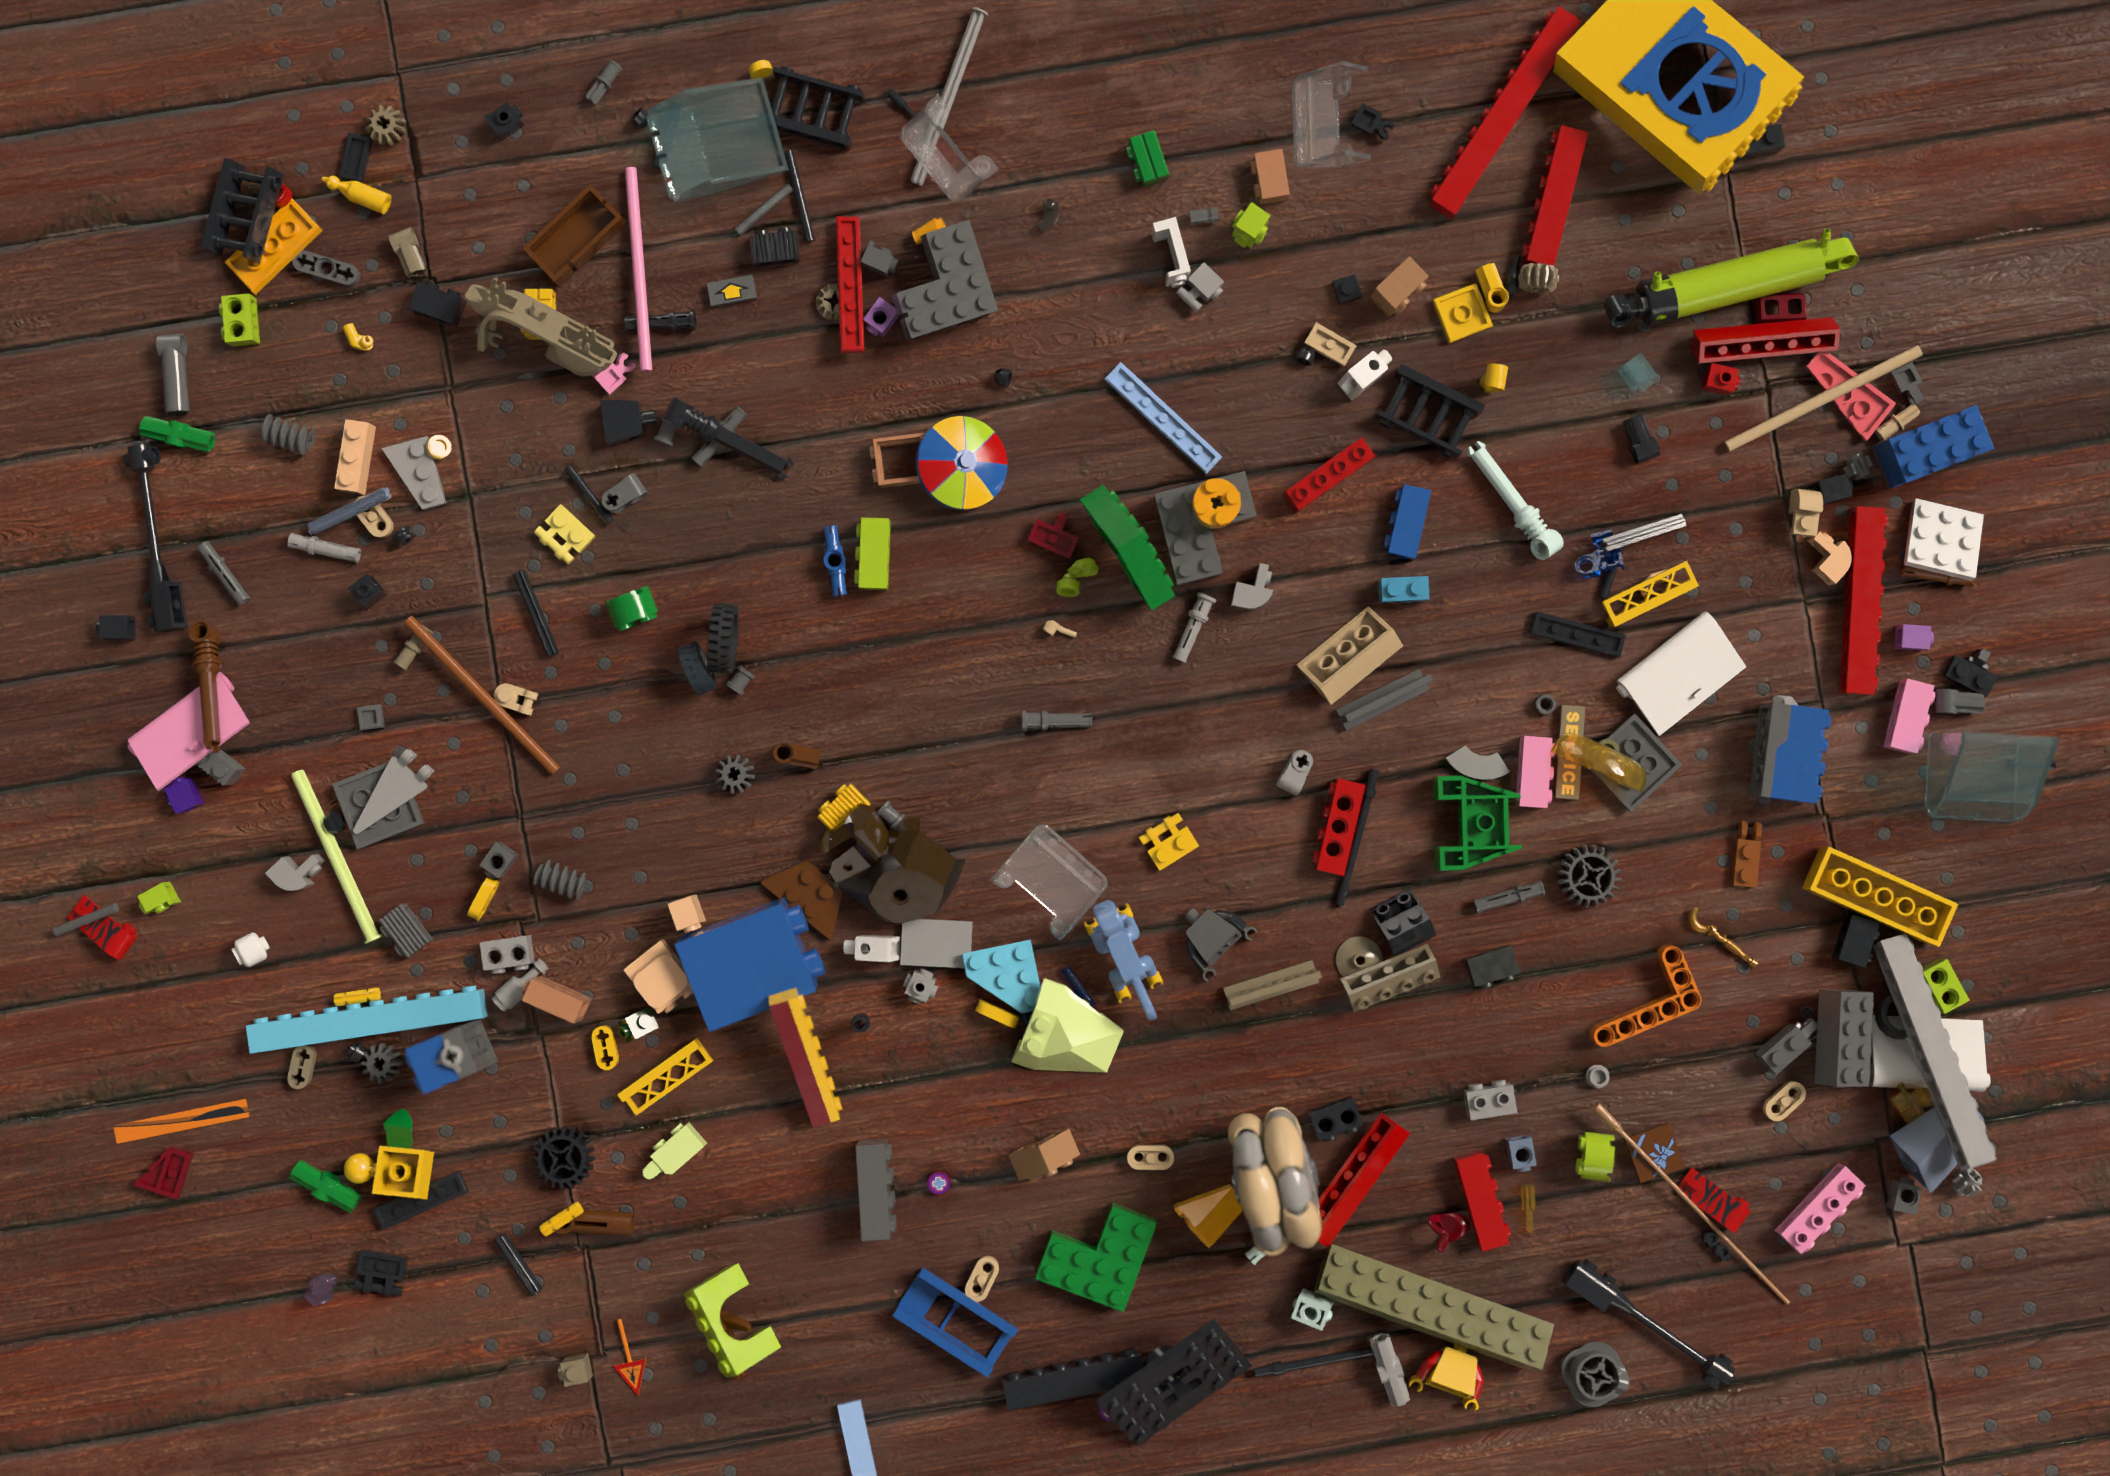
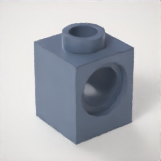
[1505,1135,1537,1172]

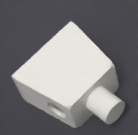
[1337,350,1392,401]
[844,935,901,962]

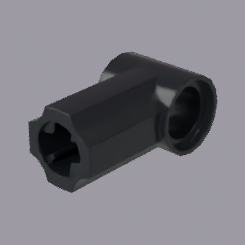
[1623,414,1660,464]

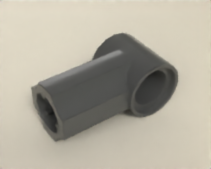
[1935,689,1985,714]

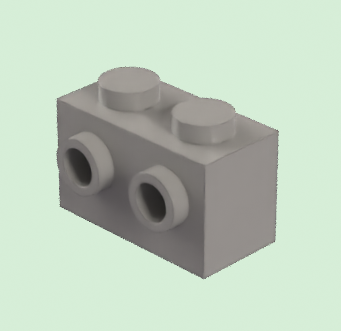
[1463,1080,1517,1120]

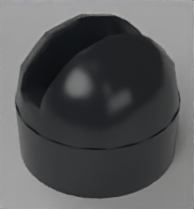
[629,108,650,129]
[1294,346,1315,366]
[993,368,1013,388]

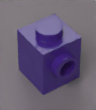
[164,776,205,814]

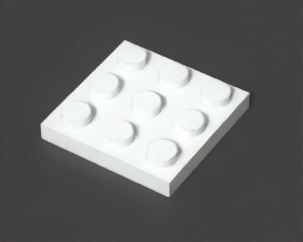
[1904,498,1984,581]

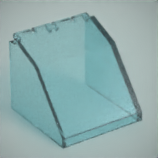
[646,78,789,202]
[1925,732,2058,823]

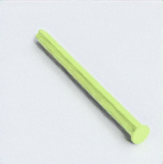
[291,770,383,944]

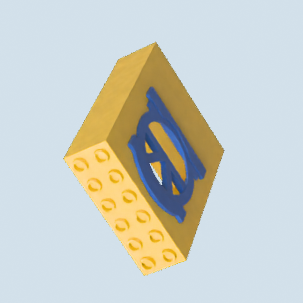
[1553,0,1804,195]

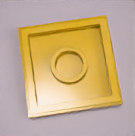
[1432,283,1493,344]

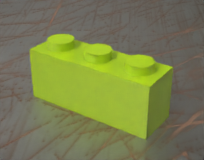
[855,517,891,590]

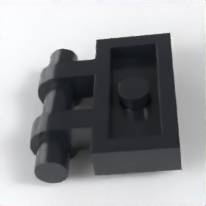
[355,1249,408,1297]

